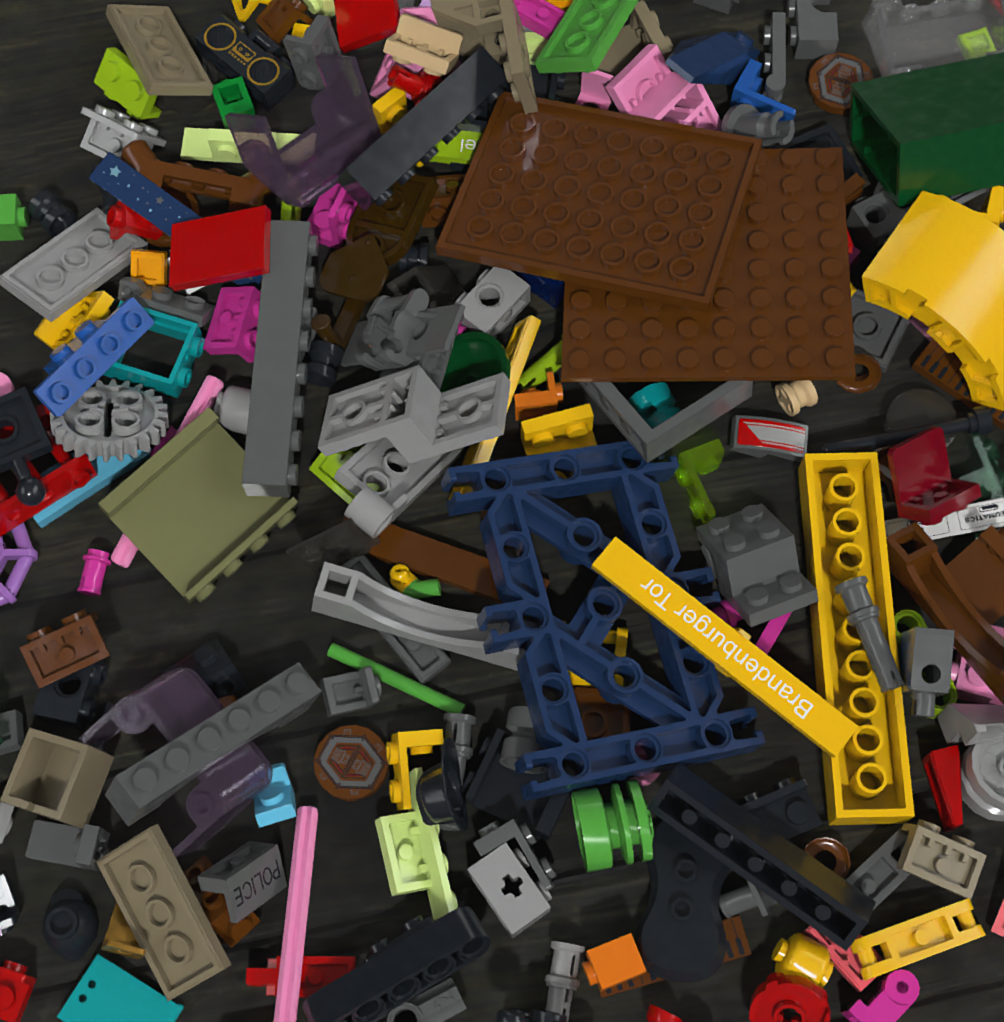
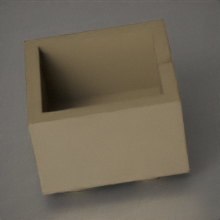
[0,728,114,829]

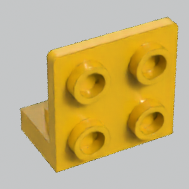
[521,403,597,479]

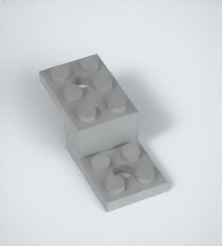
[317,365,511,464]

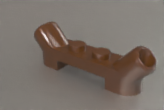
[121,140,279,212]

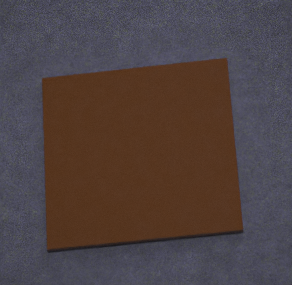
[561,147,856,382]

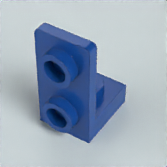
[730,58,796,121]

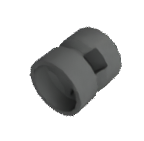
[499,706,548,774]

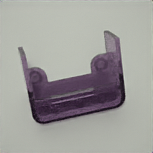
[225,54,382,207]
[79,667,273,858]

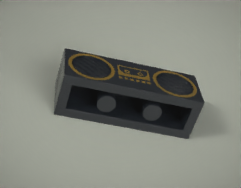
[195,14,296,112]

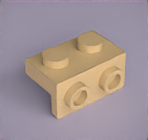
[383,13,464,76]

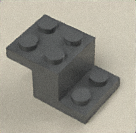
[696,503,819,627]

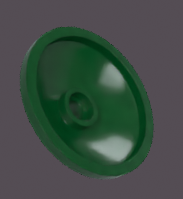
[440,332,511,393]

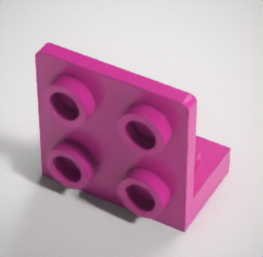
[307,176,358,250]

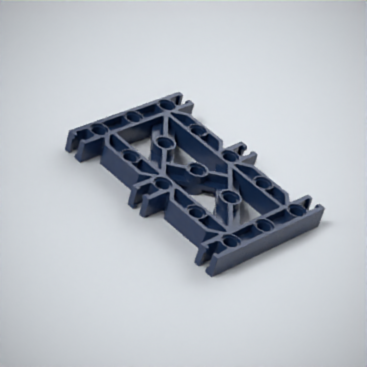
[441,441,766,801]

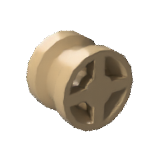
[775,380,818,416]

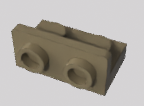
[896,819,987,899]

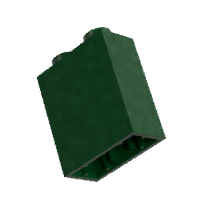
[850,52,1004,207]

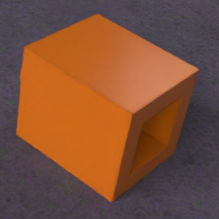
[582,933,646,992]

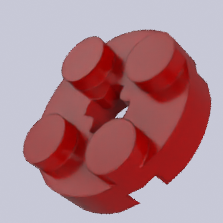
[749,972,831,1022]

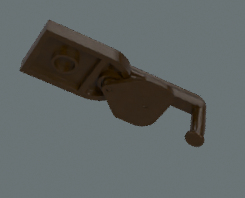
[310,174,439,351]

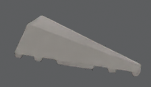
[937,703,1004,746]

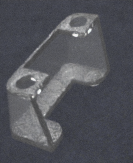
[862,0,1004,77]

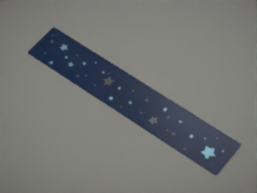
[89,152,262,287]

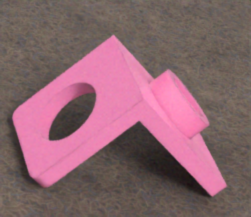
[575,70,614,110]

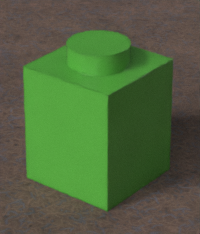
[0,194,29,241]

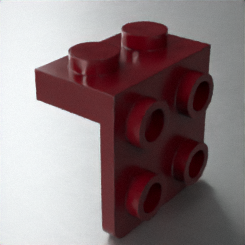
[887,426,982,526]

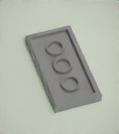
[0,207,148,322]

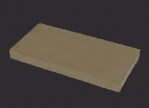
[106,4,213,96]
[96,824,232,1001]

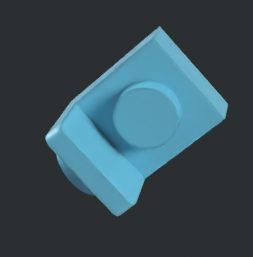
[248,763,297,828]

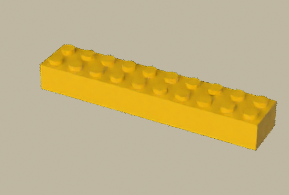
[798,452,915,825]

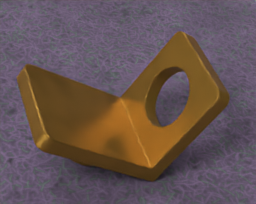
[101,902,146,960]

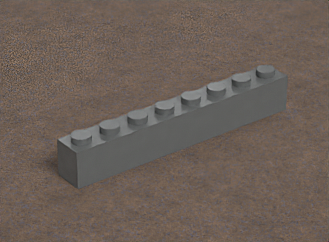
[242,220,319,497]

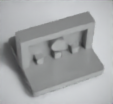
[80,104,167,159]

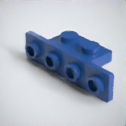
[33,297,154,417]

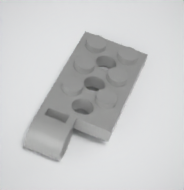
[334,437,464,539]

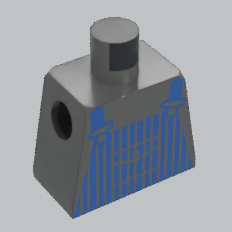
[899,627,955,717]

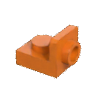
[514,371,563,421]

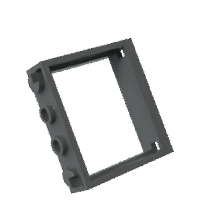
[578,381,753,463]

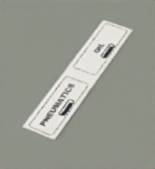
[884,498,1004,540]

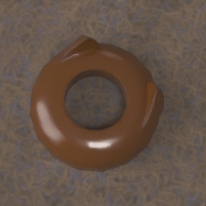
[836,353,882,393]
[802,837,851,879]

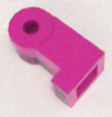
[842,969,920,1022]

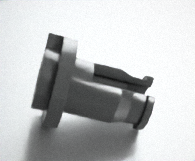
[721,104,795,147]

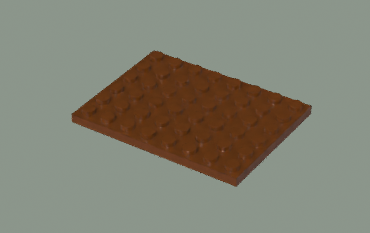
[436,91,762,312]

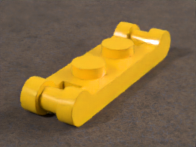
[850,899,986,981]

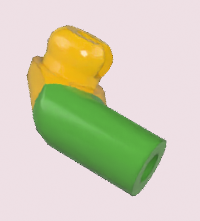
[390,564,441,600]

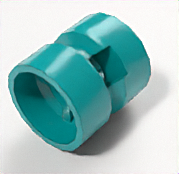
[628,382,682,429]

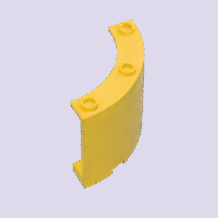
[862,191,1004,411]

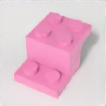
[605,44,722,131]

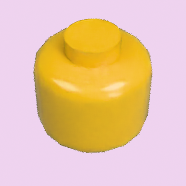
[771,933,834,988]

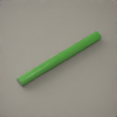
[327,642,466,714]

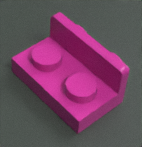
[203,286,261,363]

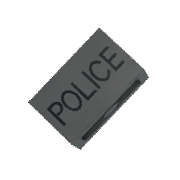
[197,841,287,923]

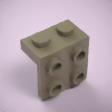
[597,0,674,77]

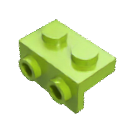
[94,47,162,120]

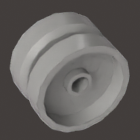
[960,738,1004,821]

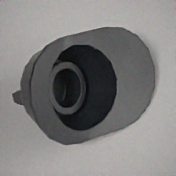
[416,737,469,831]

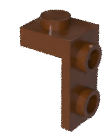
[184,856,261,948]

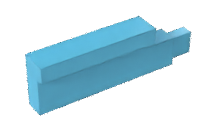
[15,448,152,528]

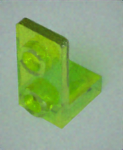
[675,438,725,524]

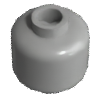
[214,385,251,434]

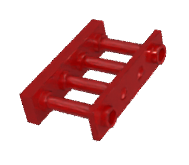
[0,403,98,537]

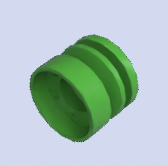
[571,779,654,873]

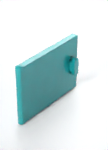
[57,954,184,1022]

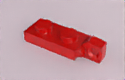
[246,956,356,998]

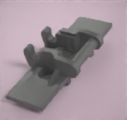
[341,288,466,371]

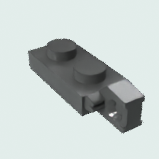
[118,277,215,328]

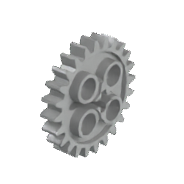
[50,379,169,462]

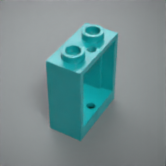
[103,300,205,398]

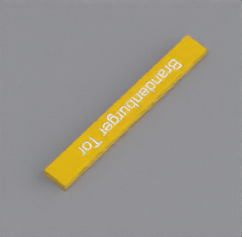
[591,536,859,758]

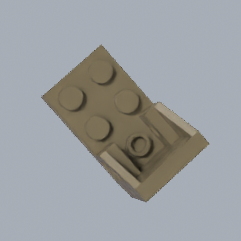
[430,0,538,115]

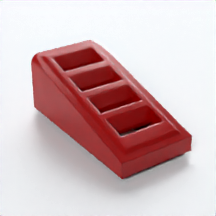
[922,745,963,832]

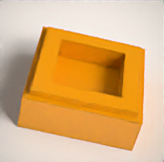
[131,248,167,287]

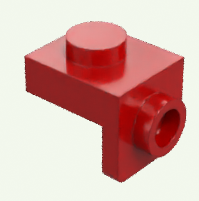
[106,200,163,241]

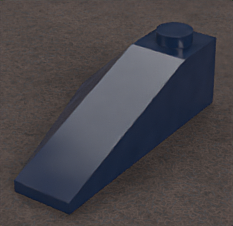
[665,30,760,85]

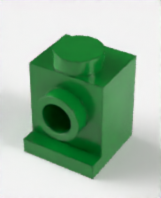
[212,76,258,130]

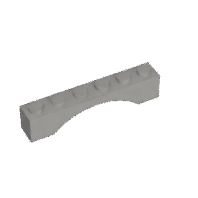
[311,562,537,671]

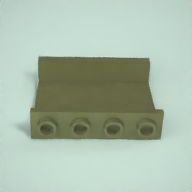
[98,407,298,604]

